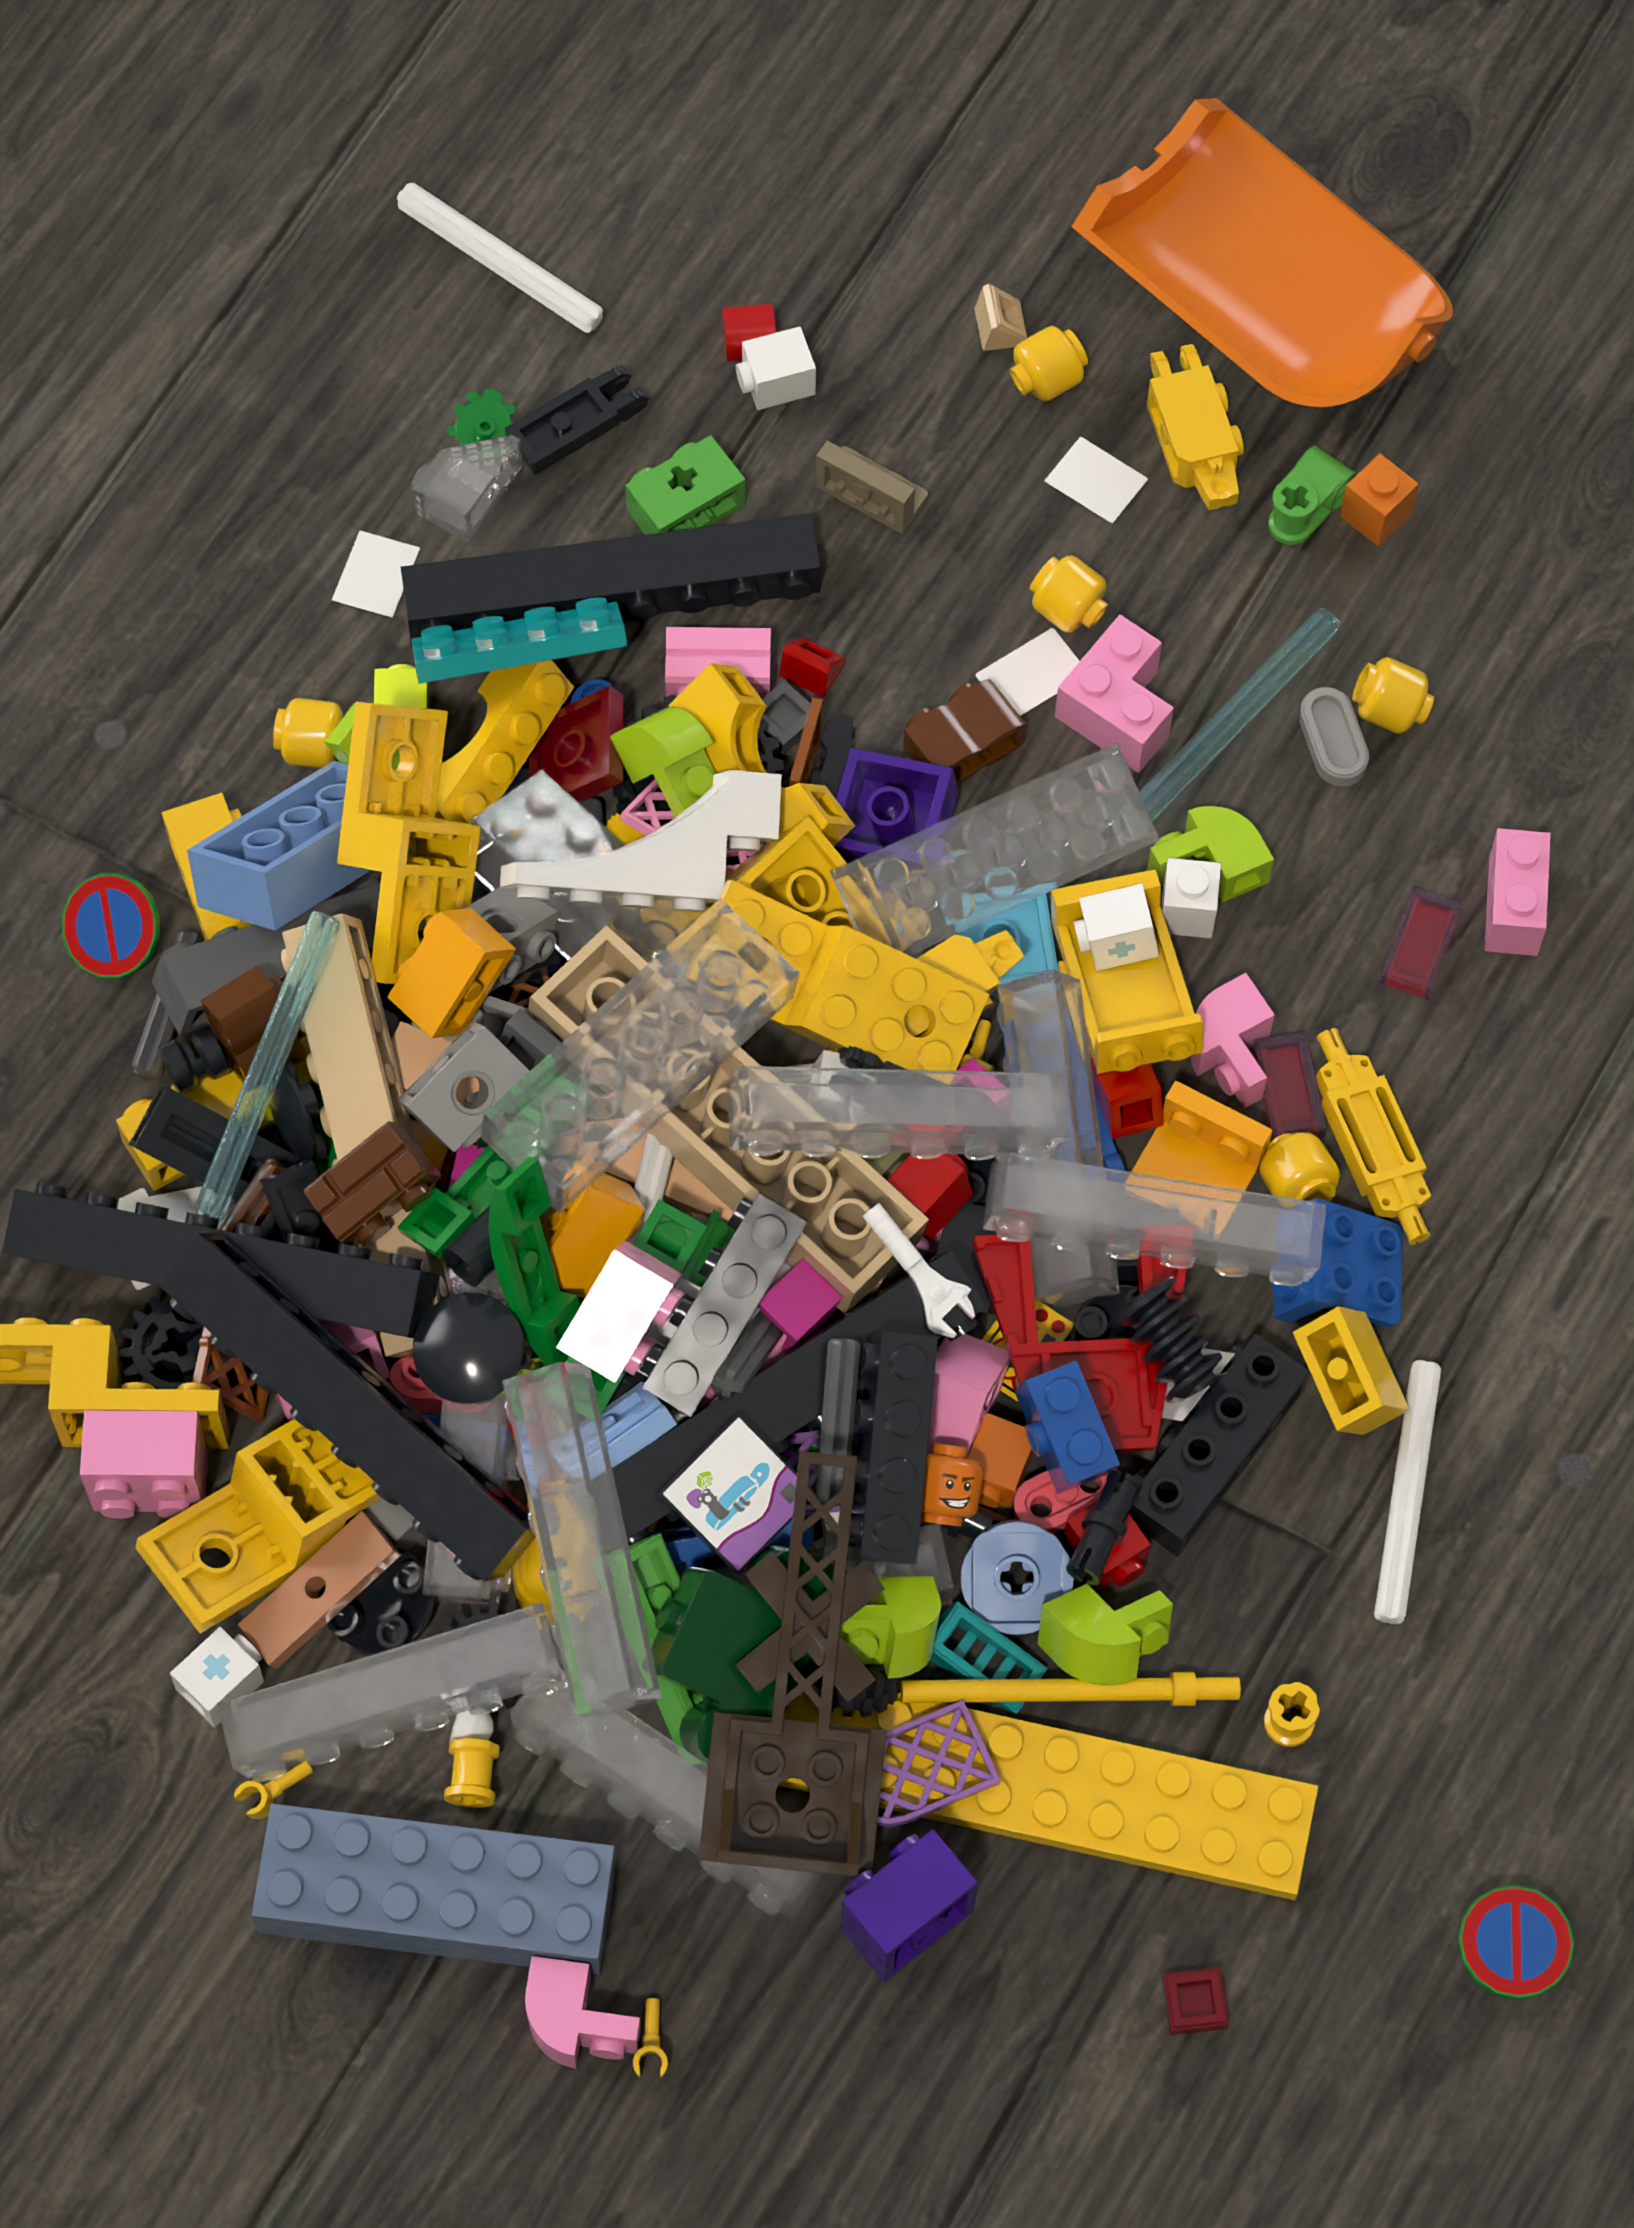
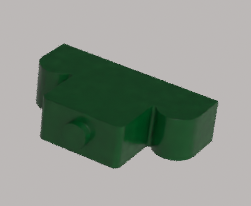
[645,1545,848,1763]

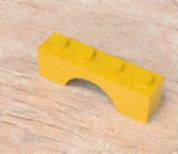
[435,660,574,829]
[669,663,855,847]

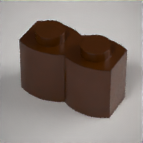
[903,679,1026,785]
[201,965,307,1092]

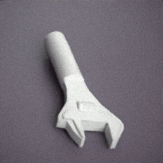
[862,1203,975,1338]

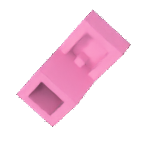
[1190,973,1275,1109]
[525,1956,641,2069]

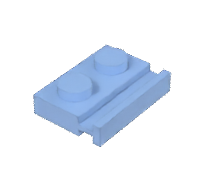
[550,1382,677,1487]

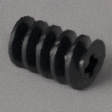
[1119,1276,1230,1404]

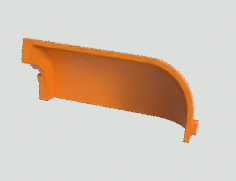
[1071,98,1453,407]

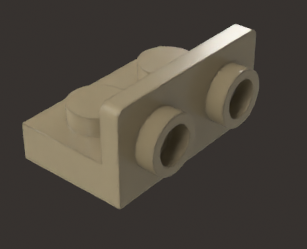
[816,440,928,535]

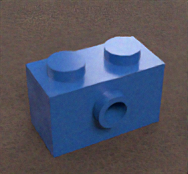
[1015,1360,1120,1494]

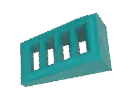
[930,1601,1048,1715]

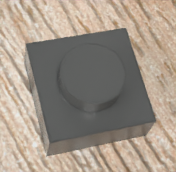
[762,680,811,755]
[499,1009,562,1077]

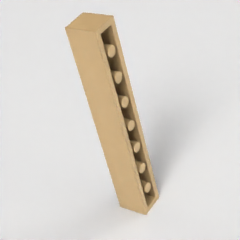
[281,913,454,1358]

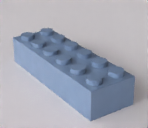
[252,1803,616,1976]

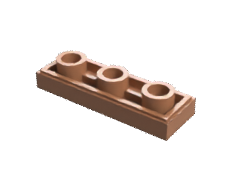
[238,1511,401,1669]

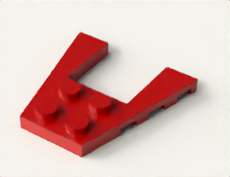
[972,1226,1193,1453]

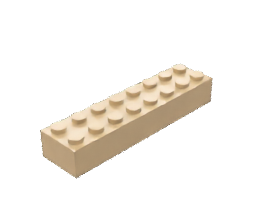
[527,925,929,1314]

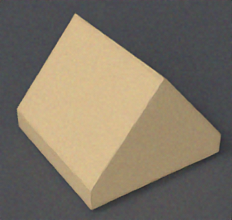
[974,284,1027,351]

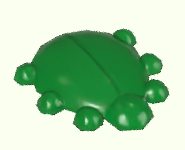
[447,389,516,457]

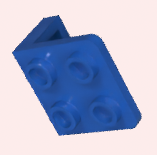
[1272,1198,1403,1328]

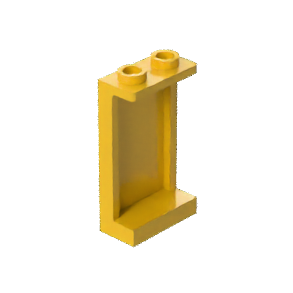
[1051,870,1204,1074]

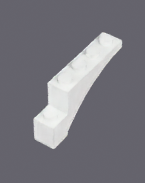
[500,770,782,912]

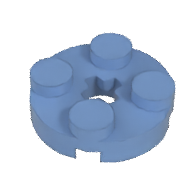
[960,1520,1074,1635]

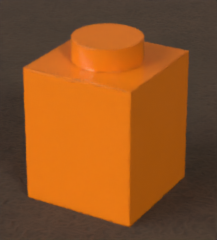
[1340,453,1419,547]
[967,1413,1035,1509]

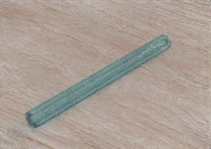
[1123,608,1339,831]
[195,911,340,1222]

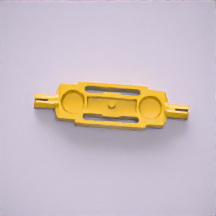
[1315,1028,1431,1245]

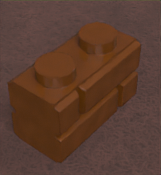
[304,1121,441,1246]

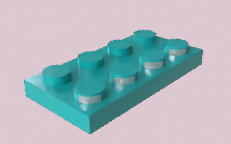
[411,598,627,684]

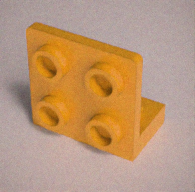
[1122,1080,1272,1241]

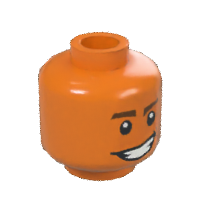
[921,1443,984,1527]

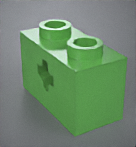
[625,435,746,535]

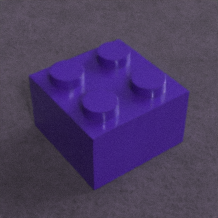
[834,748,959,888]
[841,1829,978,1983]

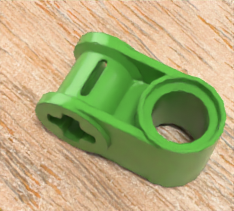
[1268,446,1357,545]

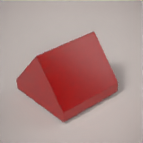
[779,637,847,698]

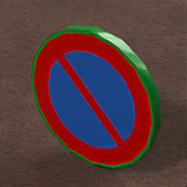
[62,873,160,978]
[1457,1885,1575,2001]

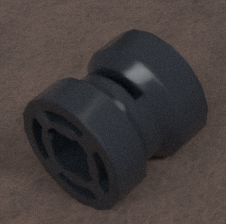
[158,1024,230,1095]

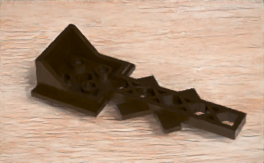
[698,1451,887,1877]

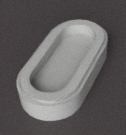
[1299,687,1369,787]

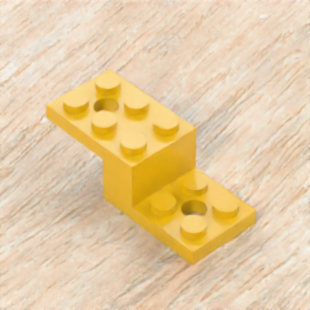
[337,702,481,984]
[683,880,990,1088]
[0,1318,230,1449]
[135,1419,382,1634]

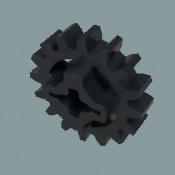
[119,1297,236,1390]

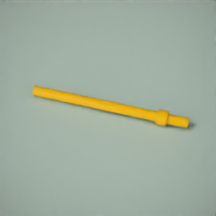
[900,1672,1241,1706]

